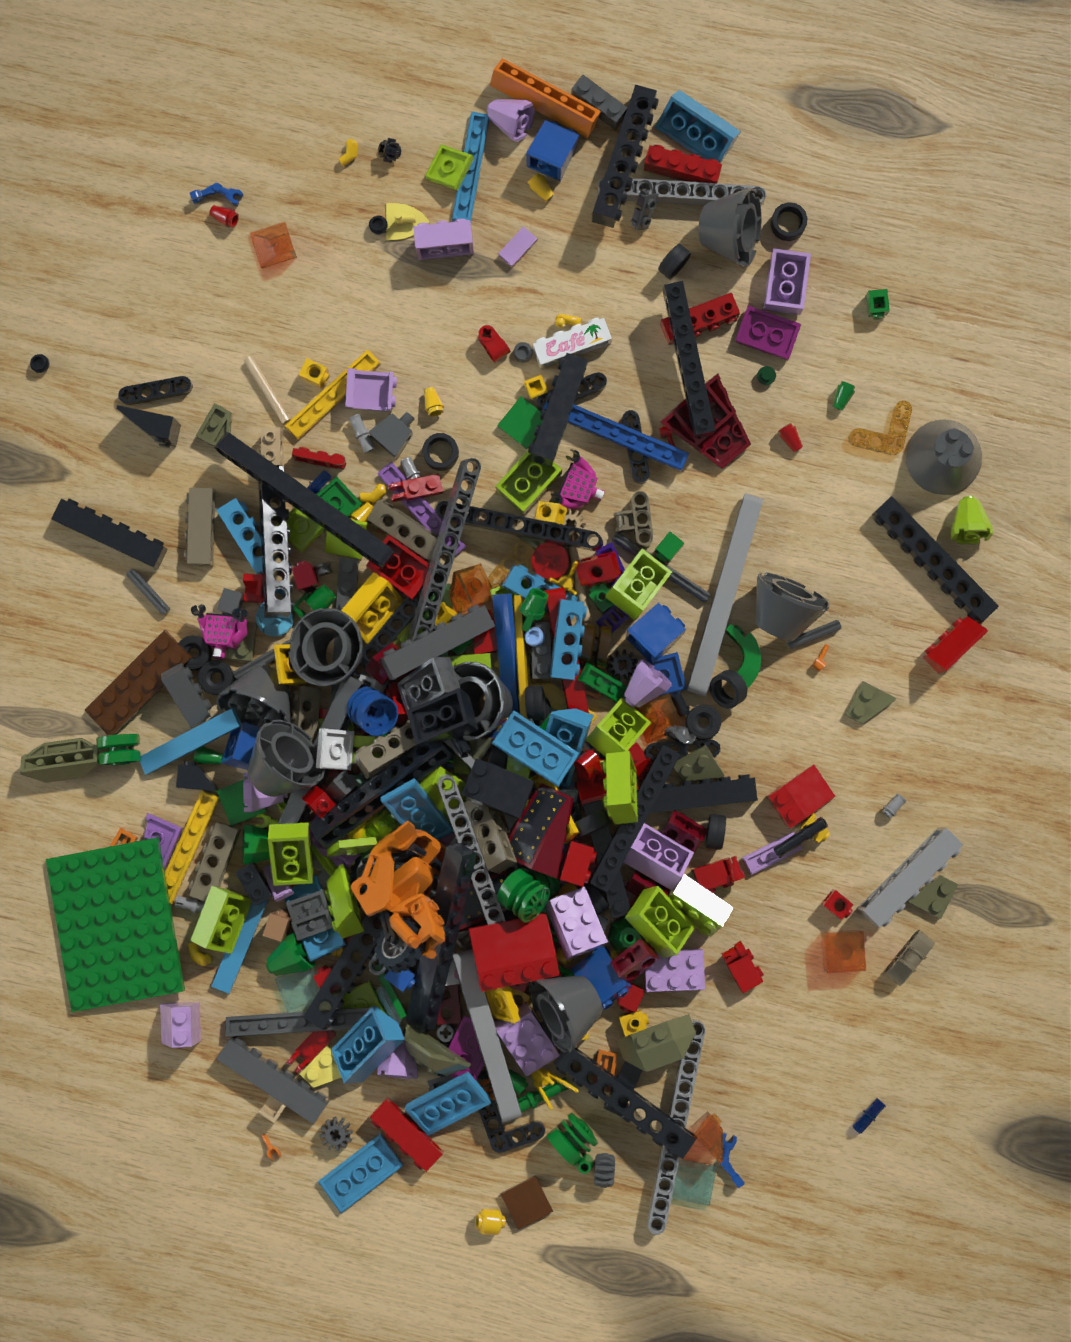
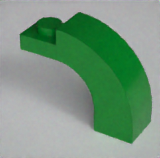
[725,624,761,689]

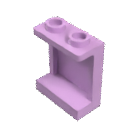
[345,368,397,412]

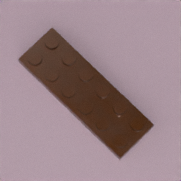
[85,630,192,736]

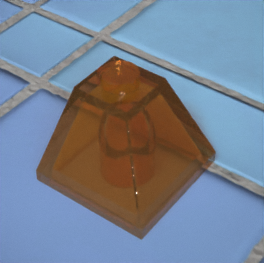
[250,222,297,269]
[450,563,493,614]
[635,693,681,744]
[691,1111,723,1163]

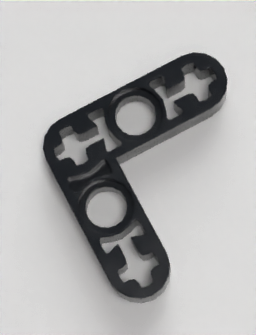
[479,1100,545,1153]

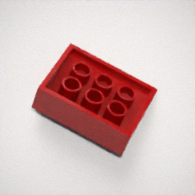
[469,913,560,992]

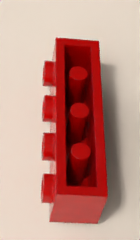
[644,145,722,183]
[660,292,740,345]
[370,1097,444,1172]

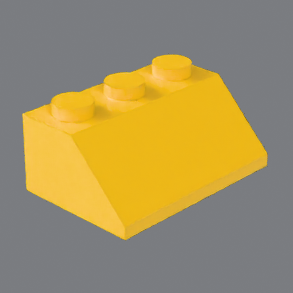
[341,572,404,644]

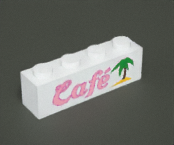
[533,318,612,369]

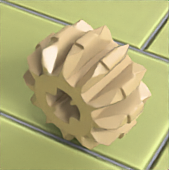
[557,509,587,542]

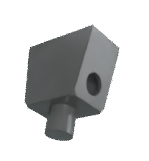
[368,411,415,460]

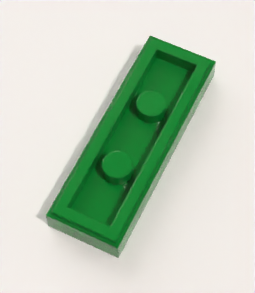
[578,663,627,703]
[374,964,407,1019]

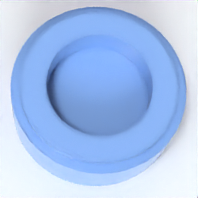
[524,627,545,647]

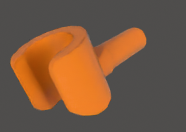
[813,644,829,672]
[261,1134,281,1161]

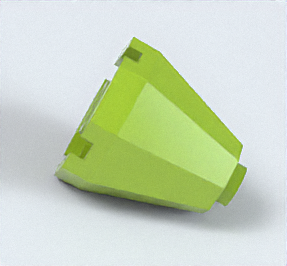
[951,496,993,544]

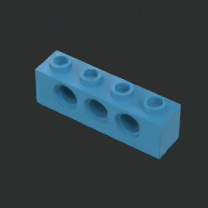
[217,498,278,574]
[501,564,578,621]
[550,599,587,680]

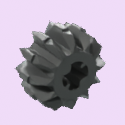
[319,1116,353,1151]
[594,1153,615,1188]

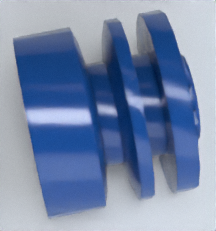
[347,687,399,736]

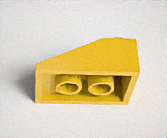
[274,644,311,686]

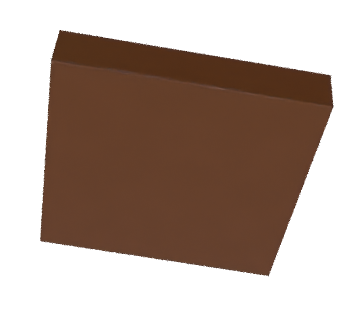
[501,1175,553,1230]

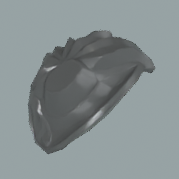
[664,725,696,744]

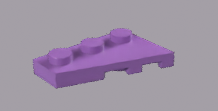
[144,813,183,870]

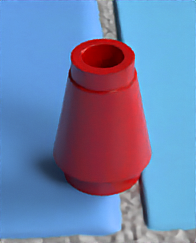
[209,205,239,228]
[778,423,803,452]

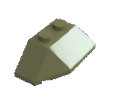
[20,738,99,783]
[617,1014,696,1072]
[404,1024,471,1076]

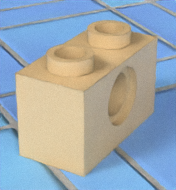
[261,427,284,466]

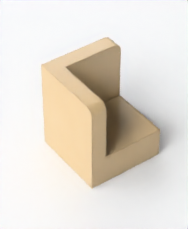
[259,1096,286,1123]

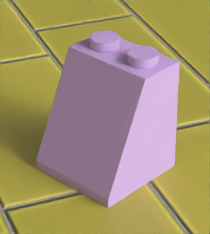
[160,1002,201,1048]

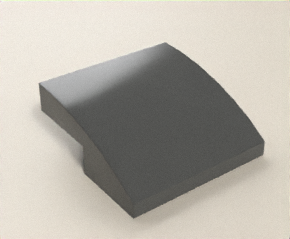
[286,889,333,940]

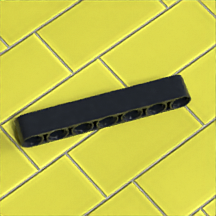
[352,573,440,678]

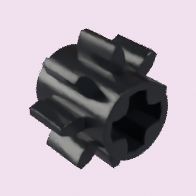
[378,138,401,163]

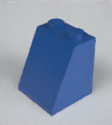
[526,120,579,182]
[625,603,686,665]
[221,722,260,770]

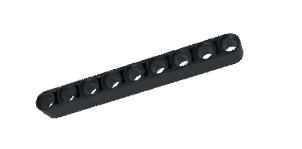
[436,501,603,551]

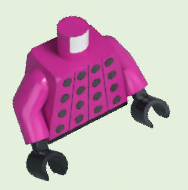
[549,449,605,510]
[191,604,248,659]

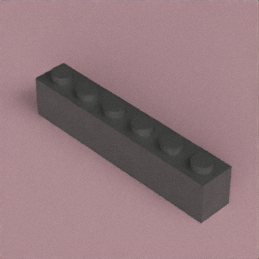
[379,604,495,680]
[217,1037,329,1124]

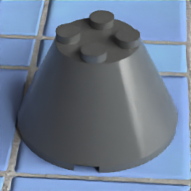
[906,419,982,495]
[217,662,290,728]

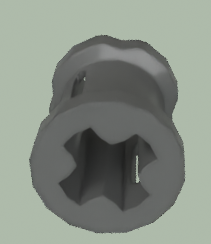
[437,1023,455,1042]

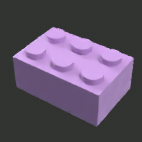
[413,219,474,260]
[763,248,811,315]
[624,823,694,891]
[545,887,608,960]
[644,948,705,992]
[494,1002,560,1077]

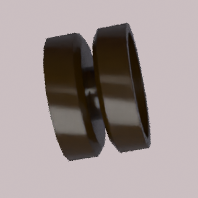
[579,623,612,669]

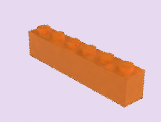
[490,58,601,138]

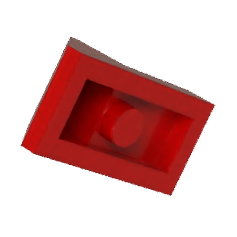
[628,742,652,782]

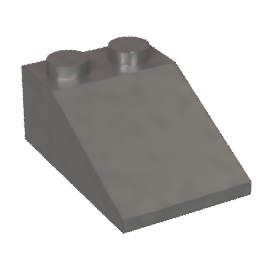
[397,657,461,719]

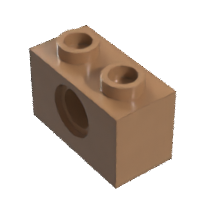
[263,909,292,942]

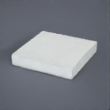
[316,728,355,770]

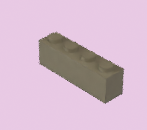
[184,488,216,566]

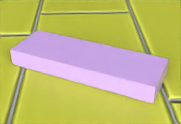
[742,832,803,875]

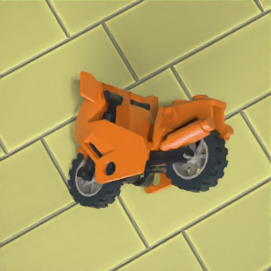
[350,820,446,973]

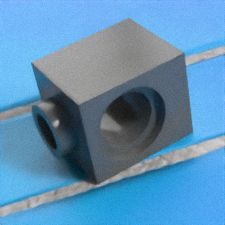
[217,588,244,615]
[324,770,358,804]

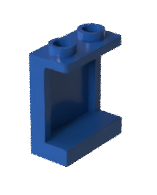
[571,947,632,1010]

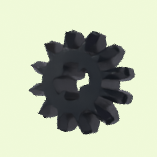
[607,649,638,682]

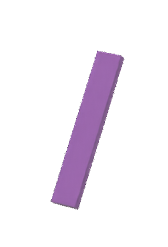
[377,461,466,557]

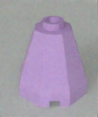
[487,99,535,142]
[624,658,672,707]
[243,773,287,813]
[377,1033,418,1079]

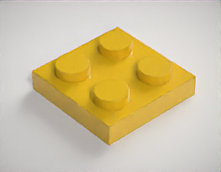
[484,986,520,1024]

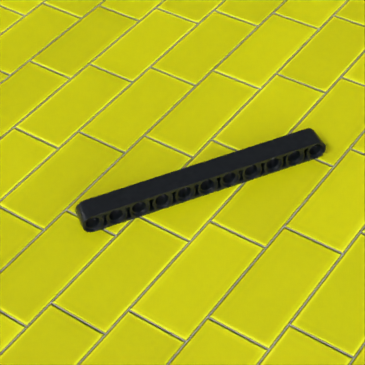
[214,432,395,569]

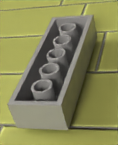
[856,827,963,927]

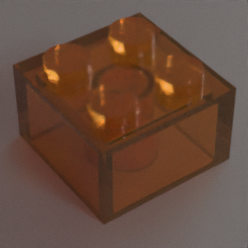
[821,930,866,973]

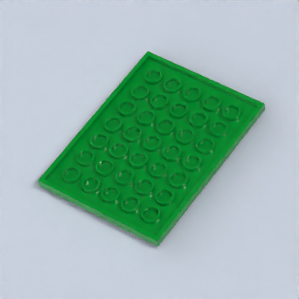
[46,837,185,1012]

